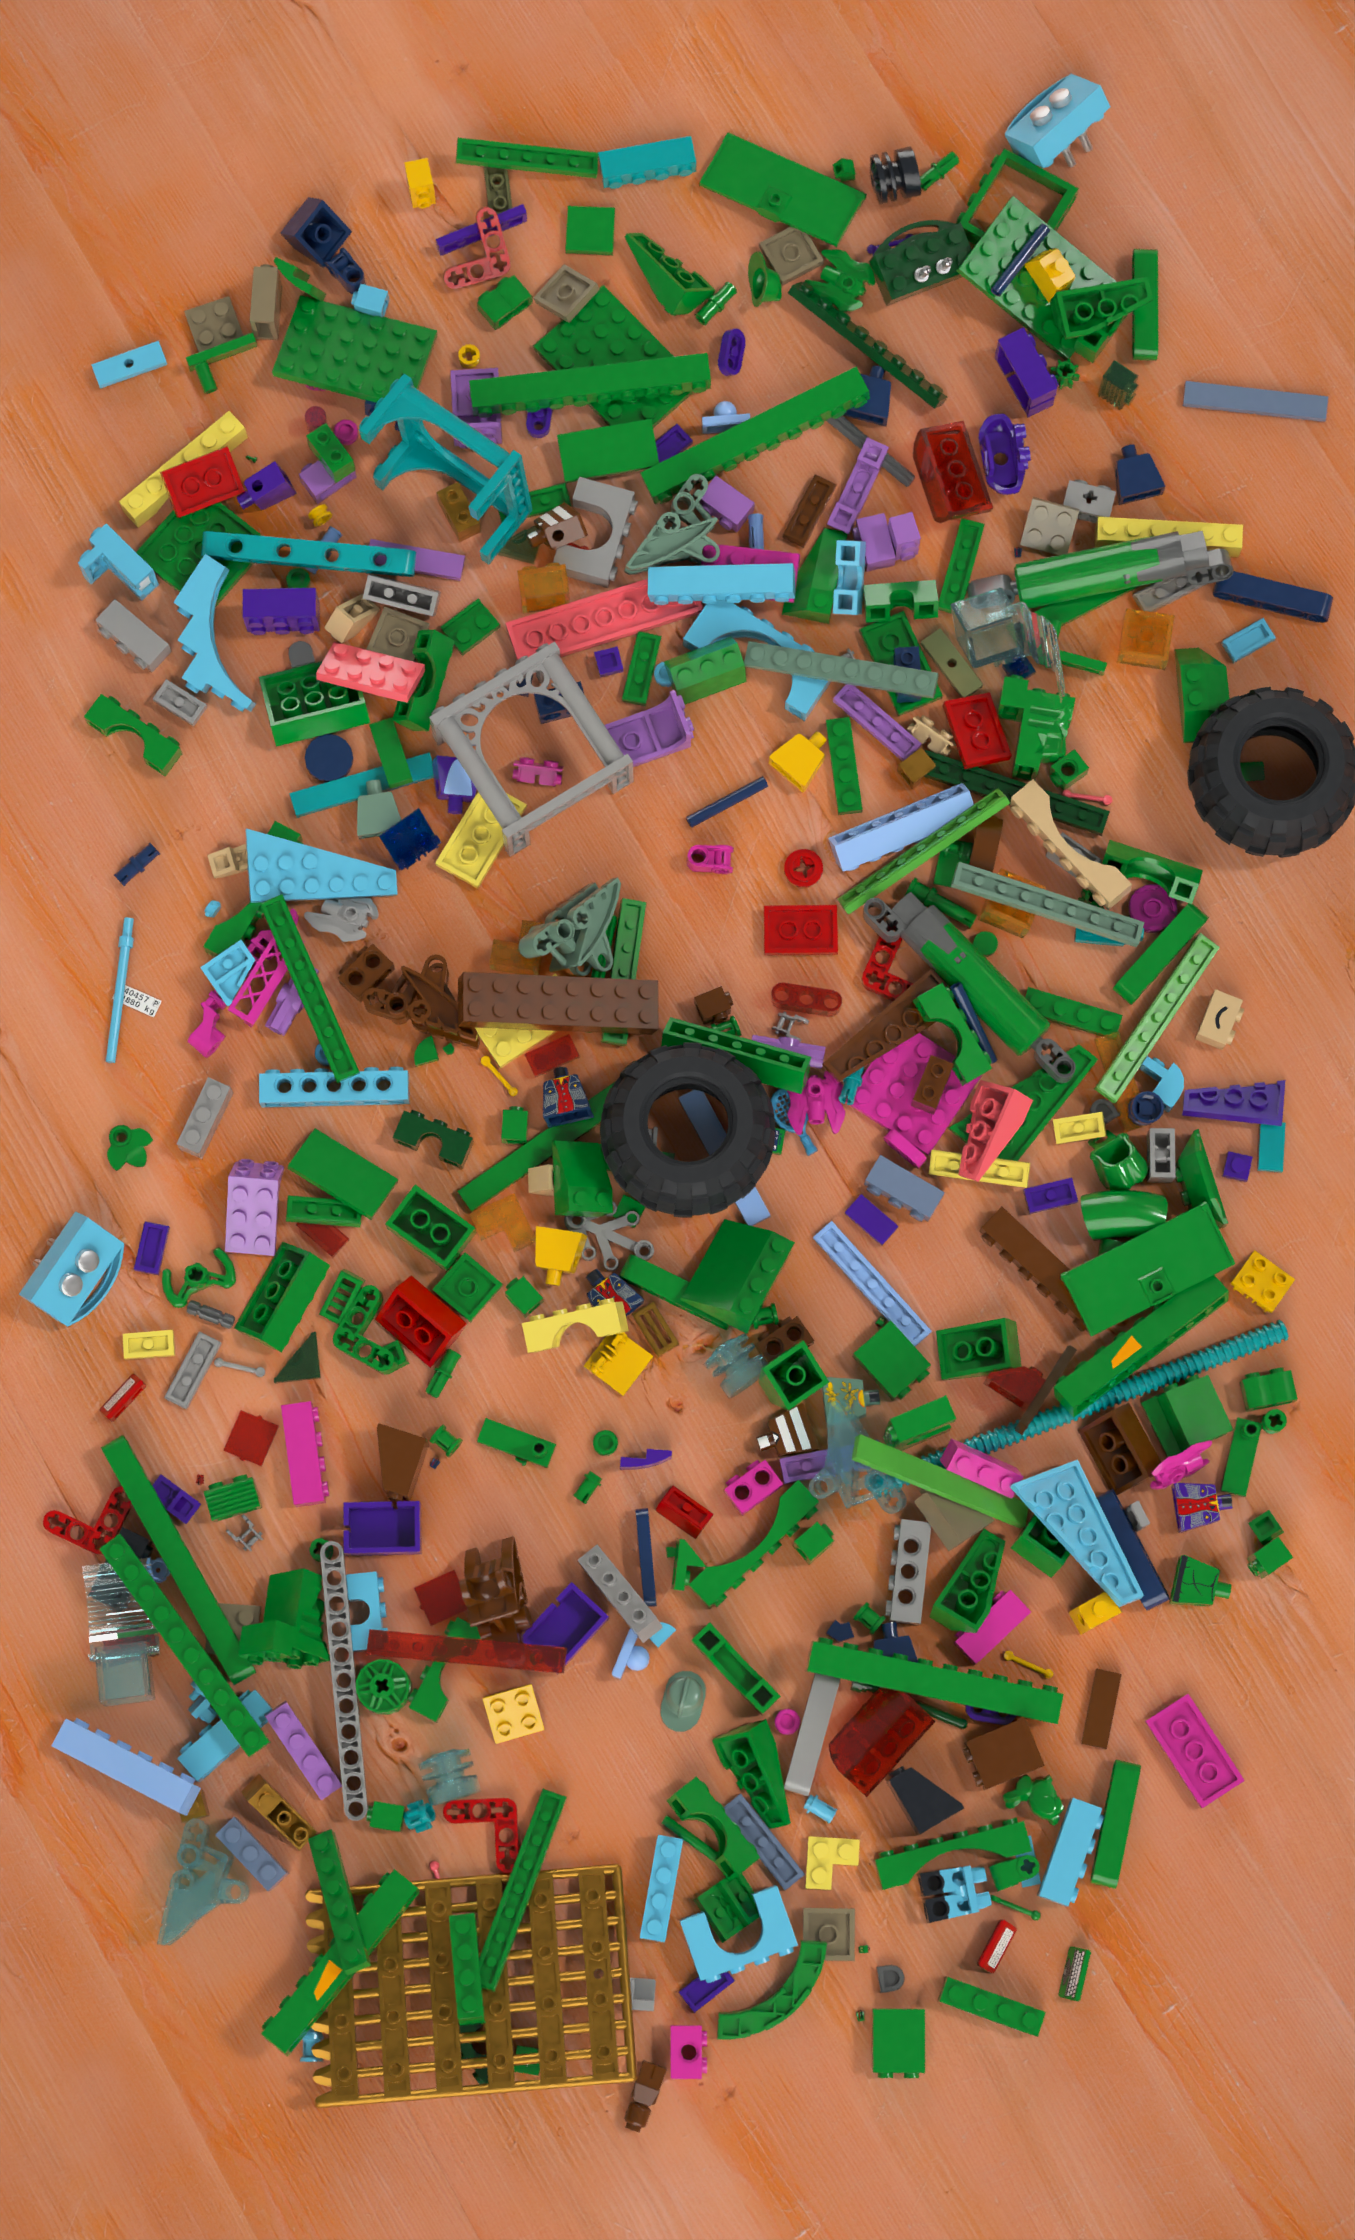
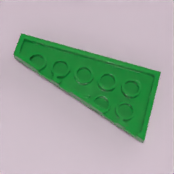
[948,1044,1098,1161]

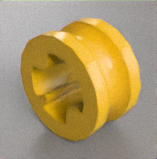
[458,344,480,369]
[308,504,333,527]

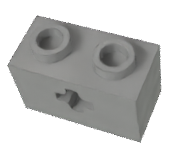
[1063,480,1116,523]
[1146,1128,1175,1183]

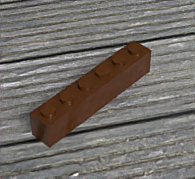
[980,1206,1088,1332]

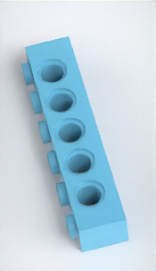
[259,1067,410,1108]

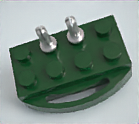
[869,220,972,306]

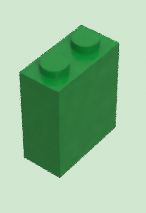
[853,1320,931,1401]
[1157,1374,1233,1452]
[872,2008,925,2078]

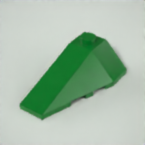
[624,233,716,316]
[1050,277,1153,339]
[782,528,848,624]
[929,1529,1006,1633]
[712,1719,791,1829]

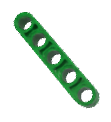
[1132,249,1158,361]
[1113,903,1209,1005]
[619,1254,730,1330]
[1090,1759,1141,1889]

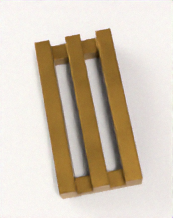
[632,1302,679,1358]

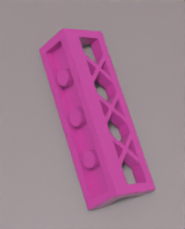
[228,936,304,1027]

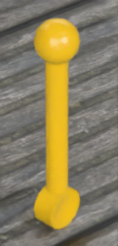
[481,1056,518,1097]
[1004,1651,1053,1679]

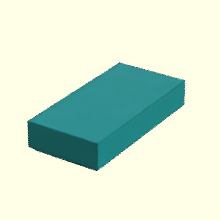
[1257,1122,1286,1173]

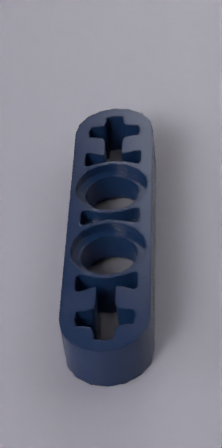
[635,1508,657,1607]

